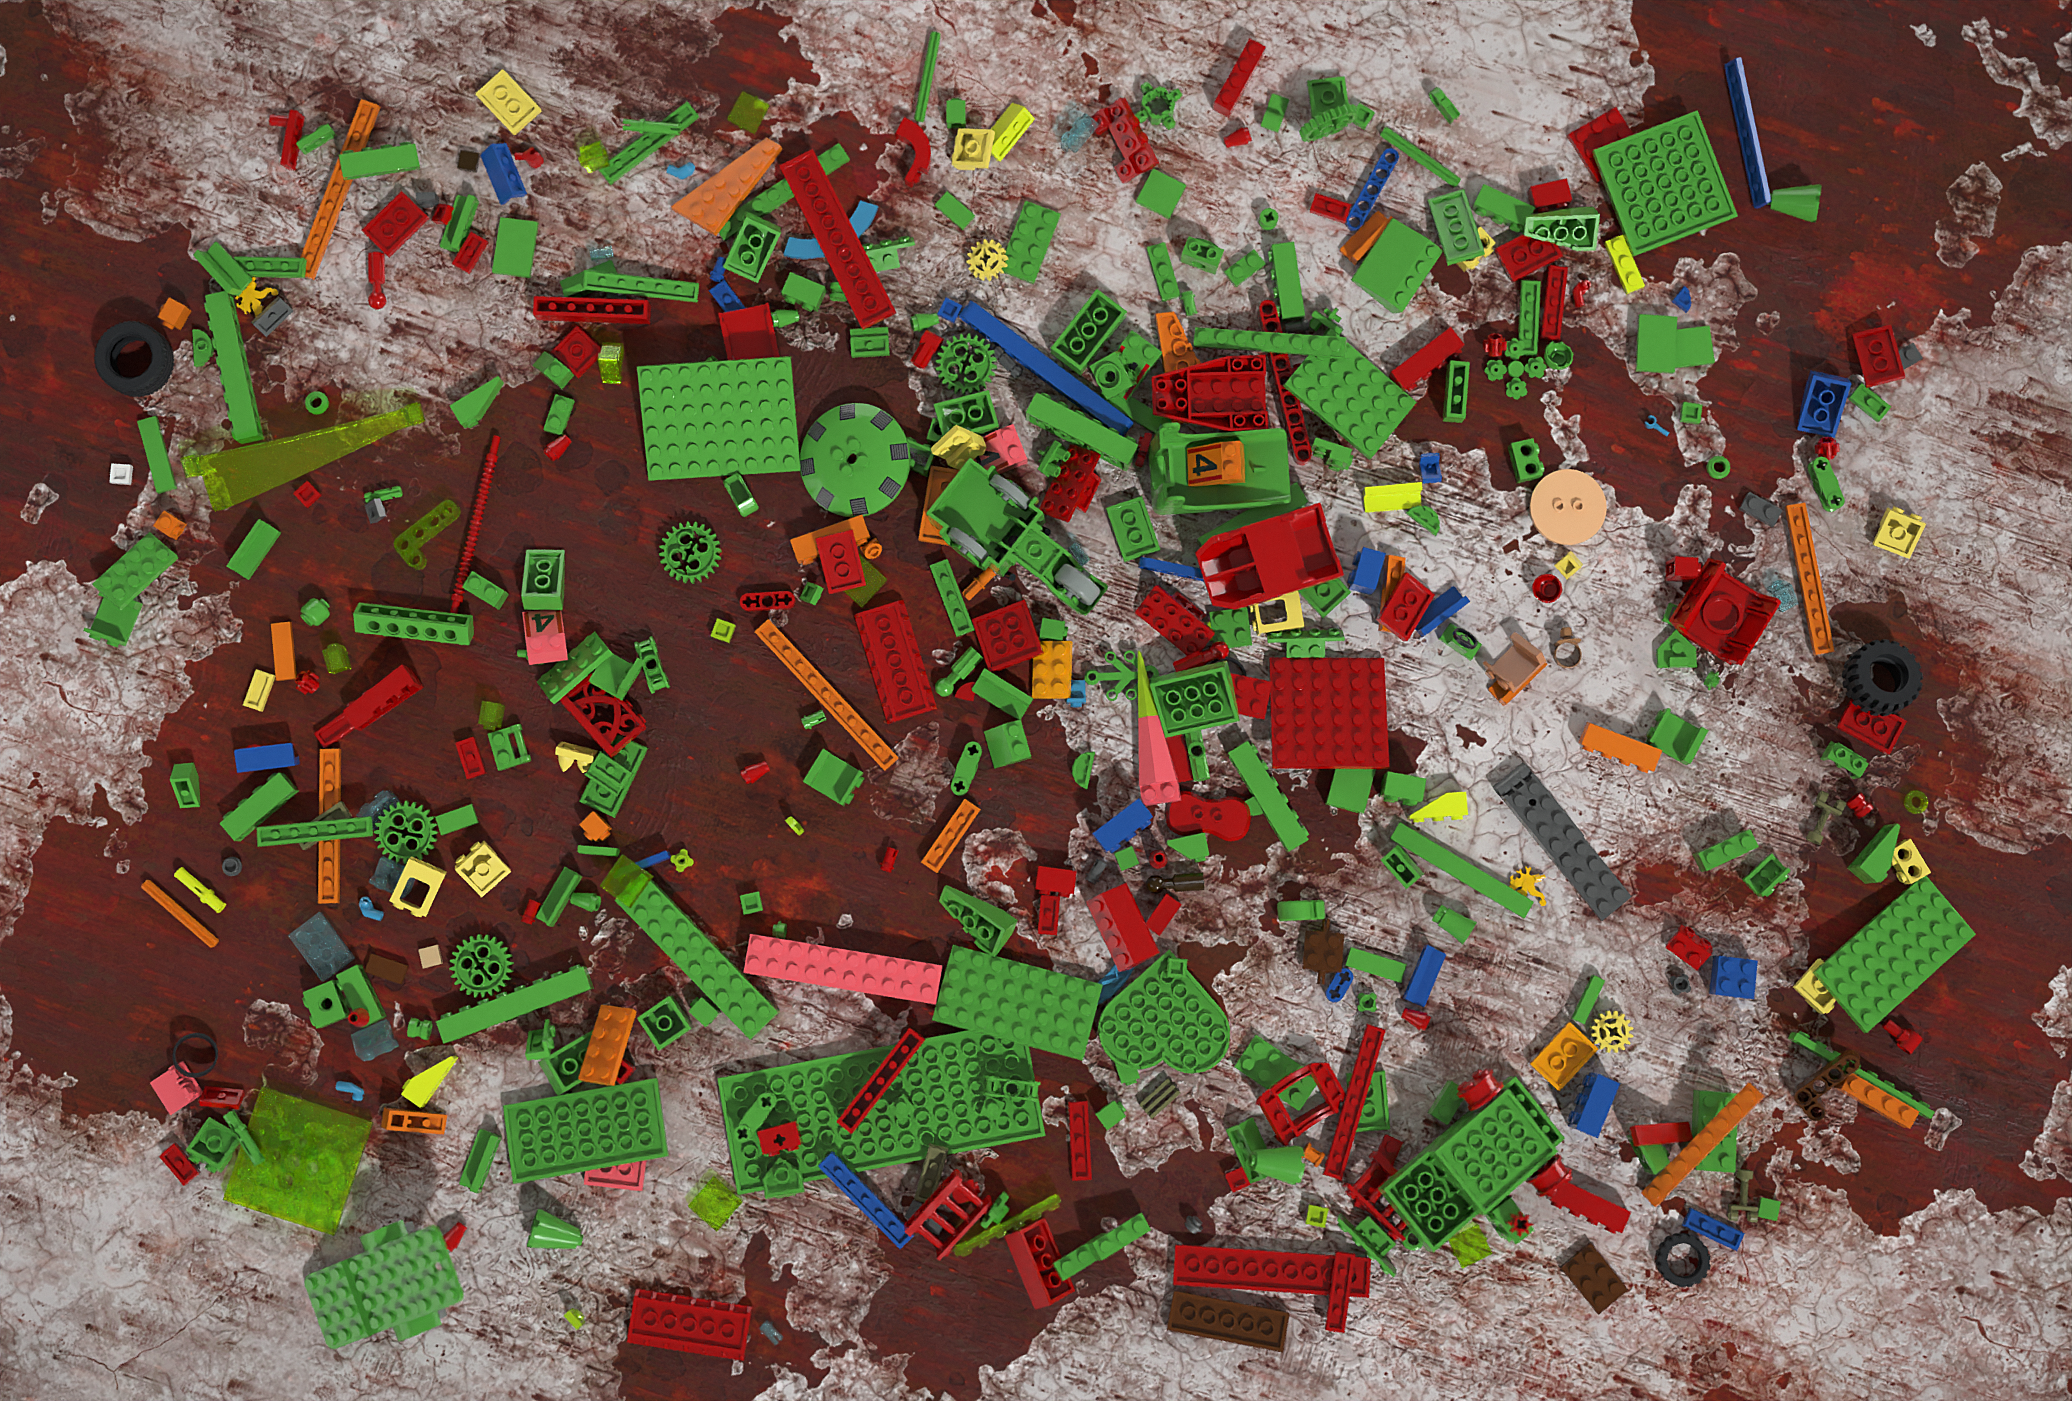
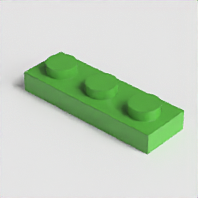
[1147,242,1181,302]

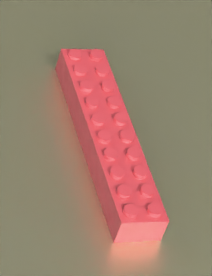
[743,934,943,1004]

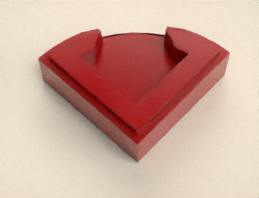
[955,682,976,702]

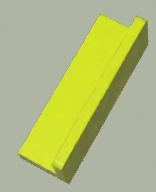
[991,103,1035,162]
[1362,482,1423,513]

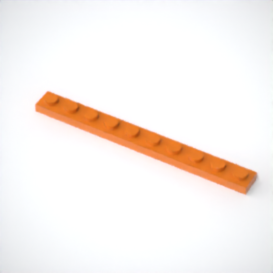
[300,99,380,280]
[755,619,899,771]

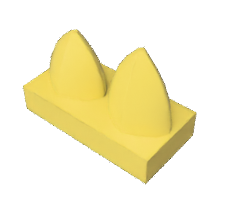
[555,741,598,773]

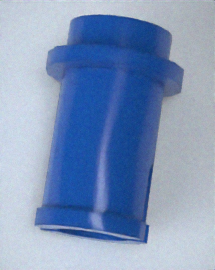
[709,257,726,282]

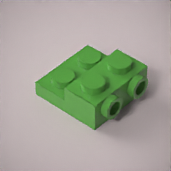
[1311,437,1354,472]
[186,1117,240,1174]

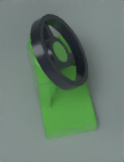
[1439,623,1482,661]

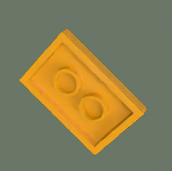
[1032,641,1073,699]
[1530,1022,1598,1091]

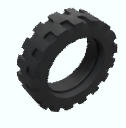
[1655,1233,1711,1287]

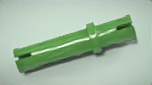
[623,118,681,136]
[223,1110,265,1166]

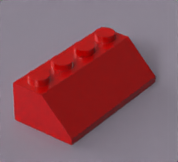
[1086,883,1160,972]
[1004,1217,1075,1310]

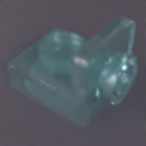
[1766,580,1799,612]

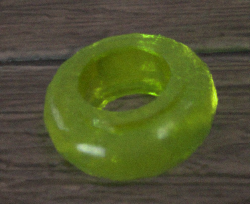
[1904,790,1928,814]

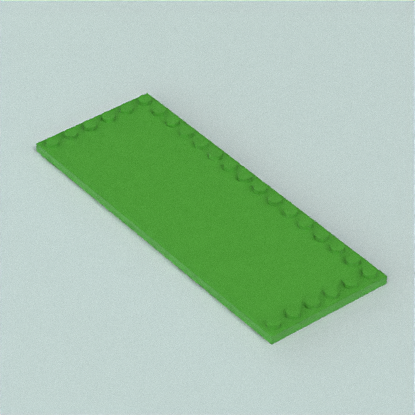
[717,1030,1046,1195]

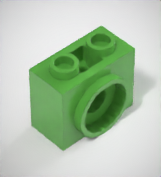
[1180,236,1224,275]
[1089,350,1137,400]
[302,980,350,1029]

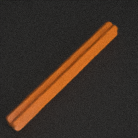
[141,880,219,948]

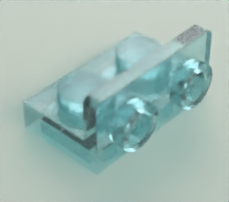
[351,1019,399,1061]

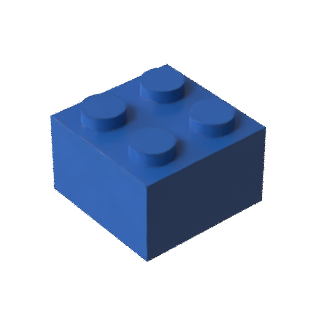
[1347,547,1386,595]
[1709,956,1758,999]

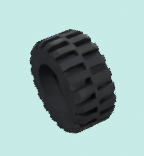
[1842,639,1923,716]

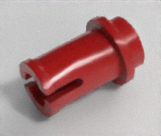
[880,847,899,873]
[520,899,541,925]

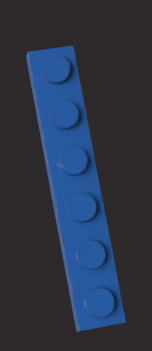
[818,1151,914,1249]

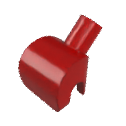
[514,146,544,168]

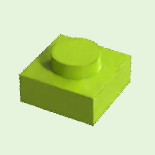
[711,618,736,643]
[1305,1204,1329,1228]
[564,1308,586,1330]

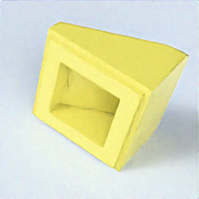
[1554,551,1583,579]

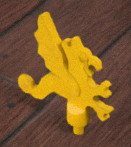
[235,277,278,317]
[1509,866,1546,906]

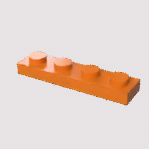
[1378,555,1406,633]
[921,799,981,873]

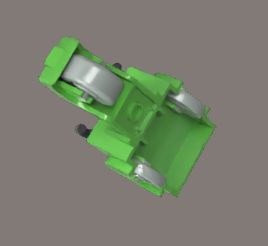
[926,458,1108,616]

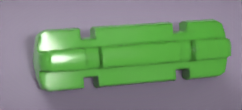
[364,486,403,504]

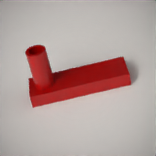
[269,110,305,171]

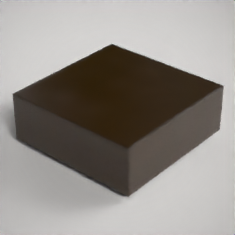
[457,150,480,173]

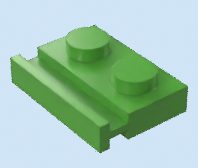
[850,327,890,358]
[585,752,633,797]

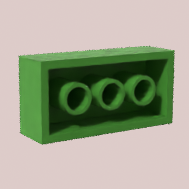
[1051,289,1127,376]
[1692,1090,1738,1173]

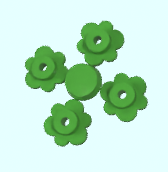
[1485,338,1547,400]

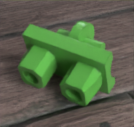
[1309,308,1344,336]
[1037,440,1071,478]

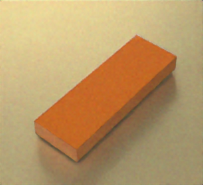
[271,622,297,681]

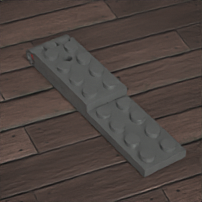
[1493,762,1632,921]

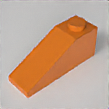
[381,1107,447,1134]

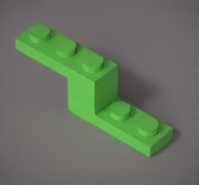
[1052,1213,1151,1281]

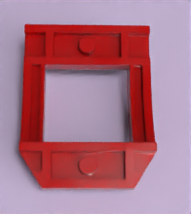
[1255,1062,1346,1147]

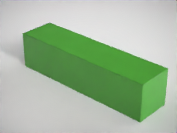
[1571,975,1605,1024]

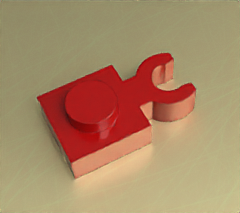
[1135,432,1153,468]

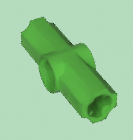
[1185,730,1210,782]

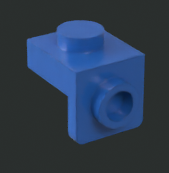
[1419,453,1442,484]

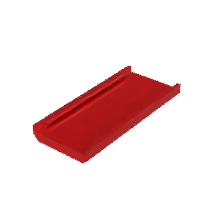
[718,303,780,360]
[854,600,937,725]
[627,1288,753,1361]

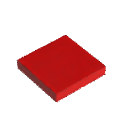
[551,325,605,379]

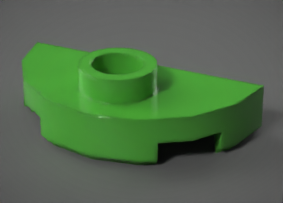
[193,329,214,367]
[1405,506,1440,536]
[1072,752,1095,789]

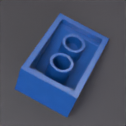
[1797,370,1852,438]

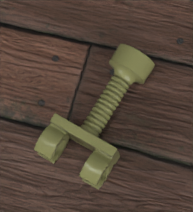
[1806,791,1846,845]
[1728,1169,1758,1223]

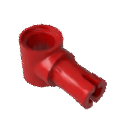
[1882,1019,1923,1055]

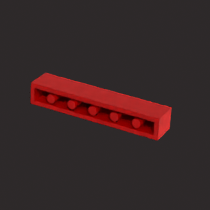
[533,296,651,324]
[837,1027,926,1134]

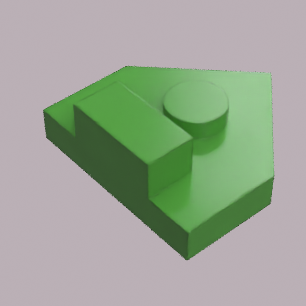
[1656,630,1697,668]
[763,1156,805,1199]
[980,1191,1010,1229]

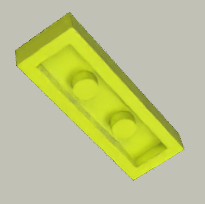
[1604,235,1645,295]

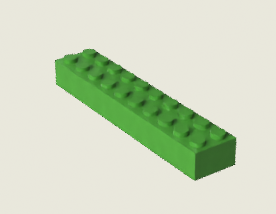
[615,873,780,1040]

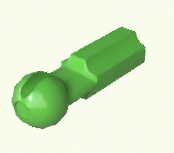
[935,646,983,697]

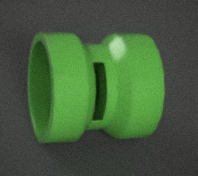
[407,1018,432,1040]

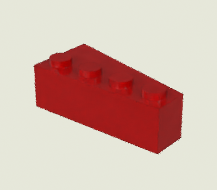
[343,665,424,731]

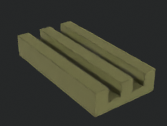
[1139,1078,1180,1119]

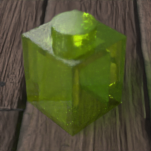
[578,141,610,173]
[322,643,352,674]
[478,701,505,731]

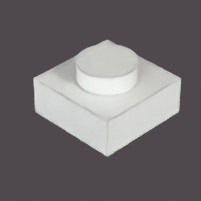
[110,464,133,485]

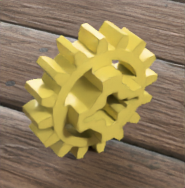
[967,239,1008,281]
[1590,1011,1633,1053]

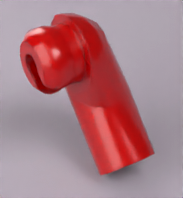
[1572,280,1591,308]

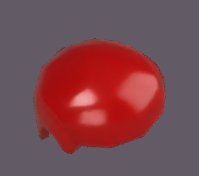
[1532,574,1563,603]

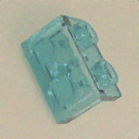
[1060,113,1099,153]
[356,790,403,830]
[369,856,415,898]

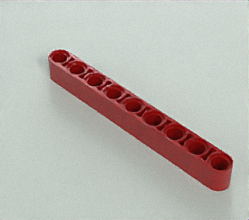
[1258,300,1312,465]

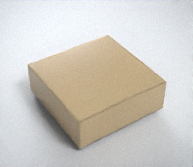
[419,945,443,968]

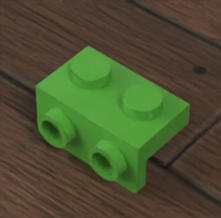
[1742,853,1791,897]
[525,1019,556,1060]

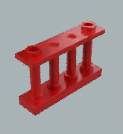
[1342,1151,1407,1242]
[904,1168,992,1261]

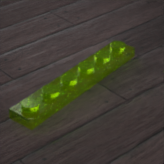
[953,1193,1062,1257]

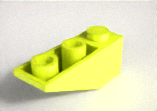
[1407,792,1468,823]

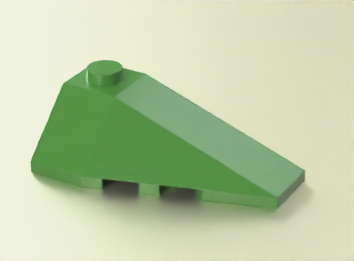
[1523,207,1600,251]
[939,885,1018,958]

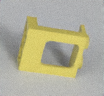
[1249,591,1304,636]
[390,856,447,917]

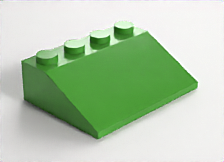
[1351,218,1443,314]
[1150,660,1240,738]

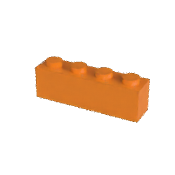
[790,515,871,565]
[1578,722,1663,773]
[1834,1073,1919,1129]

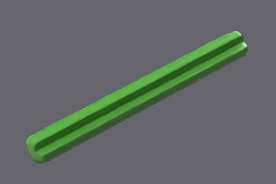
[914,31,941,122]
[1380,127,1461,187]

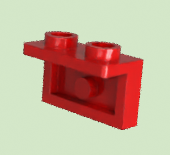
[1665,924,1713,970]

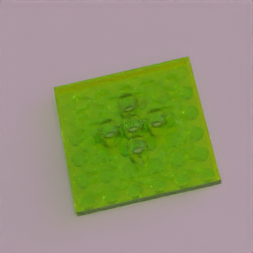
[223,1086,374,1236]

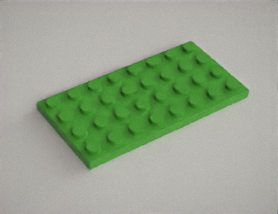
[1813,876,1976,1033]
[932,945,1103,1061]
[503,1078,669,1184]

